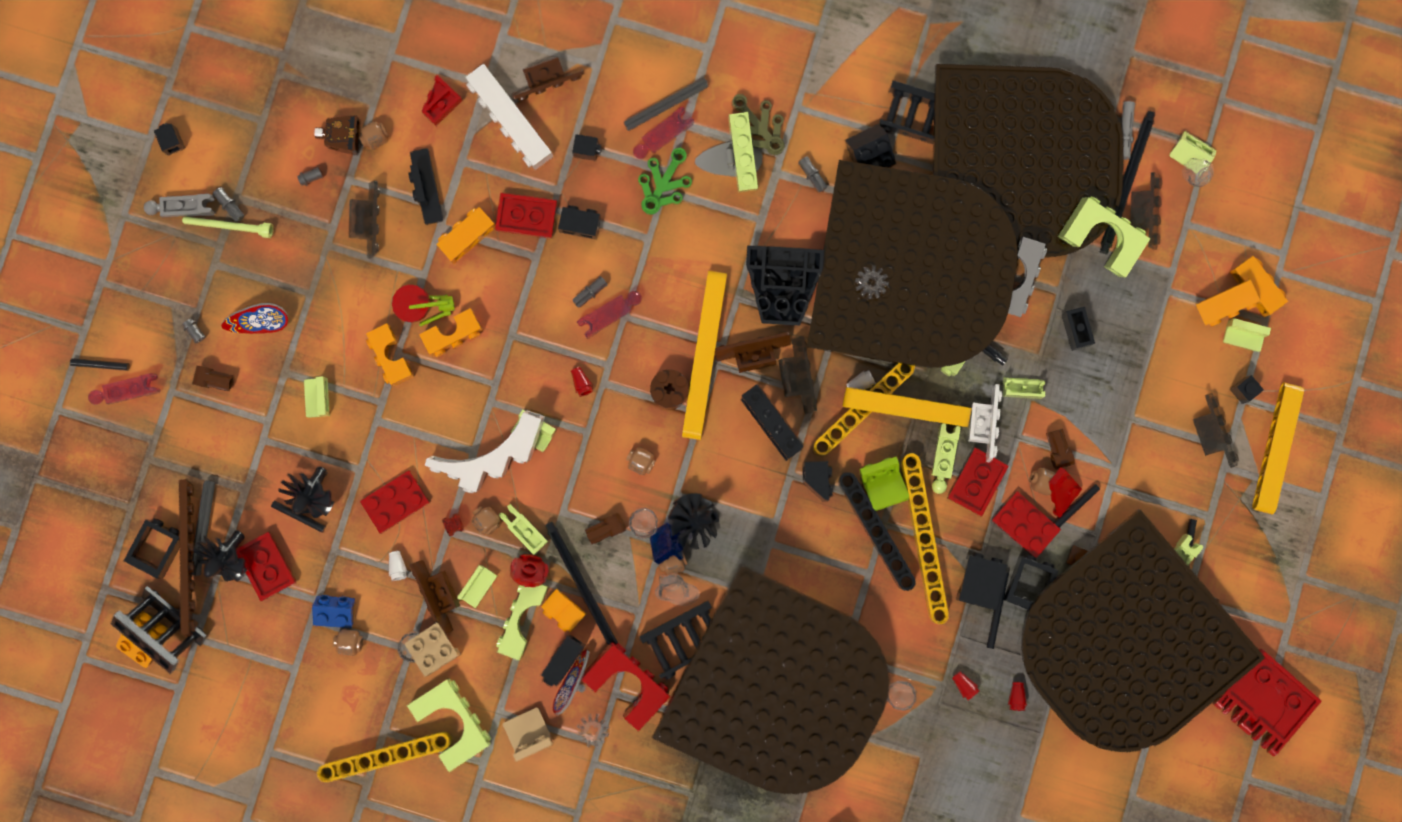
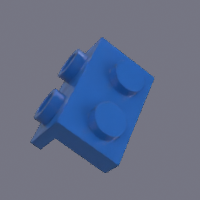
[312,595,355,628]

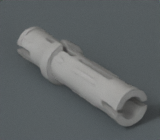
[1121,101,1135,160]

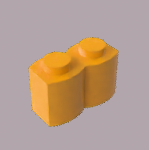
[541,589,586,632]

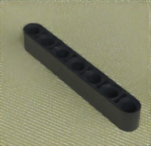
[838,472,916,591]

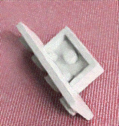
[968,384,1002,462]

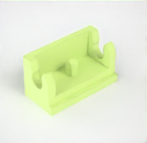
[1003,377,1045,399]

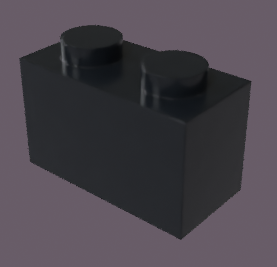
[558,205,601,240]
[1061,306,1095,351]

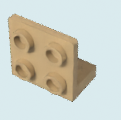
[405,623,461,677]
[503,707,554,762]

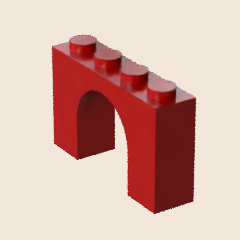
[581,642,670,732]

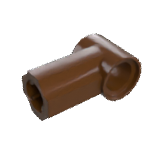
[192,365,234,391]
[1046,429,1075,470]
[585,513,626,545]

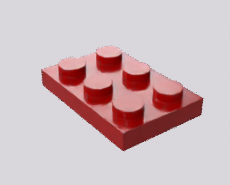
[495,193,557,239]
[947,448,1009,517]
[360,470,430,534]
[991,491,1061,558]
[236,532,297,601]

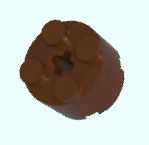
[650,369,689,410]

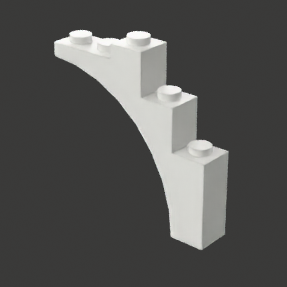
[425,410,545,493]

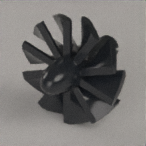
[278,467,334,518]
[668,493,719,550]
[193,531,247,582]

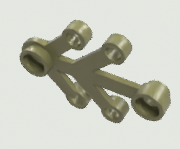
[732,94,785,155]

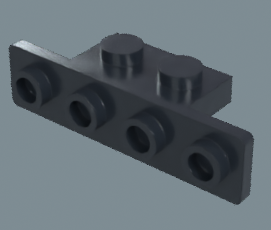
[408,148,443,225]

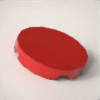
[392,284,430,323]
[510,554,549,587]

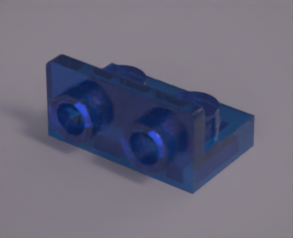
[649,522,684,565]

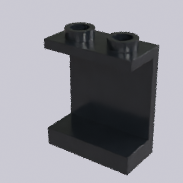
[956,552,1007,610]

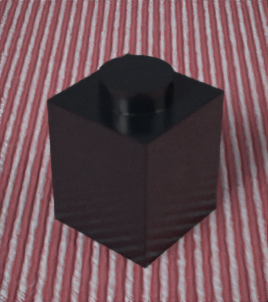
[154,123,185,156]
[572,134,602,161]
[1230,375,1264,404]

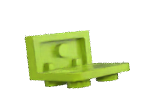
[860,457,909,511]

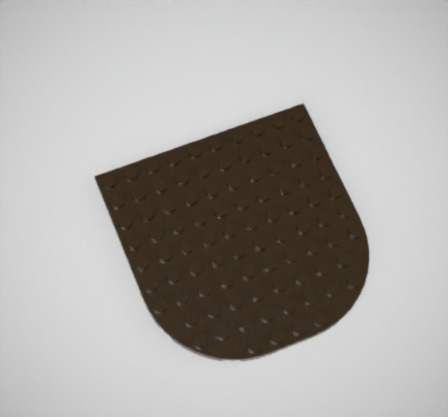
[933,64,1123,258]
[807,160,1017,368]
[1021,509,1265,752]
[652,564,889,794]

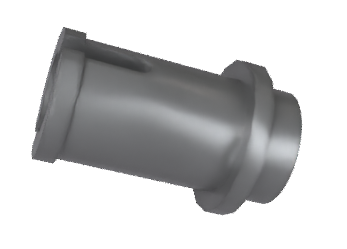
[297,167,323,186]
[182,318,206,344]

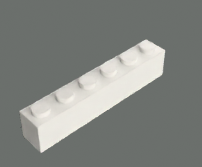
[466,64,553,170]

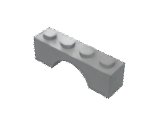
[1008,236,1047,317]

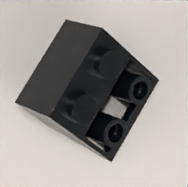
[845,124,896,168]
[802,461,833,502]

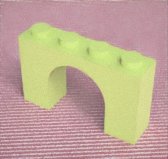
[1058,196,1151,278]
[407,678,491,772]

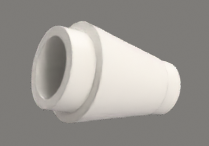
[846,370,876,390]
[389,551,408,581]

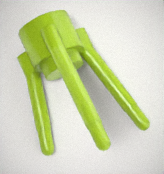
[409,295,455,327]

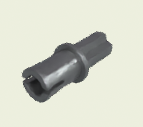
[798,156,827,193]
[212,187,244,222]
[572,276,608,308]

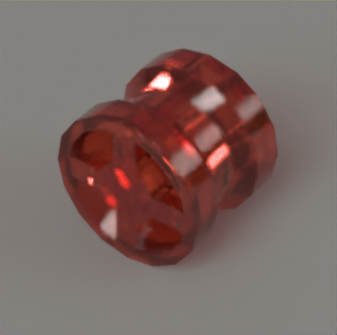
[442,513,464,537]

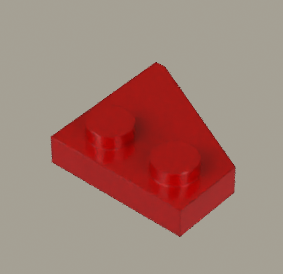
[421,75,463,126]
[1049,467,1082,518]

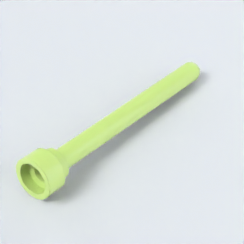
[182,216,274,238]

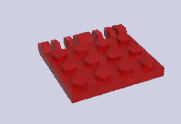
[1213,649,1322,757]

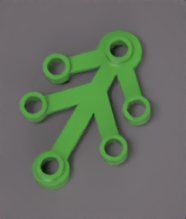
[638,148,692,215]

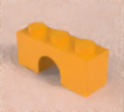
[419,308,483,358]
[366,323,414,387]

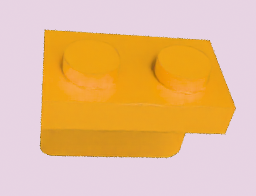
[116,611,168,668]

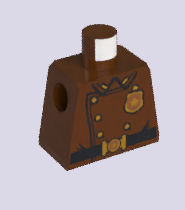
[315,115,361,156]

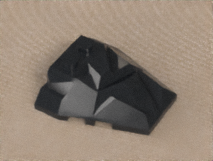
[746,245,824,326]

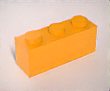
[436,207,495,264]
[1229,256,1289,317]
[1196,279,1261,327]

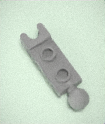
[144,194,215,217]

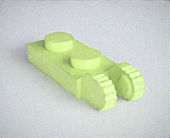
[499,504,548,555]

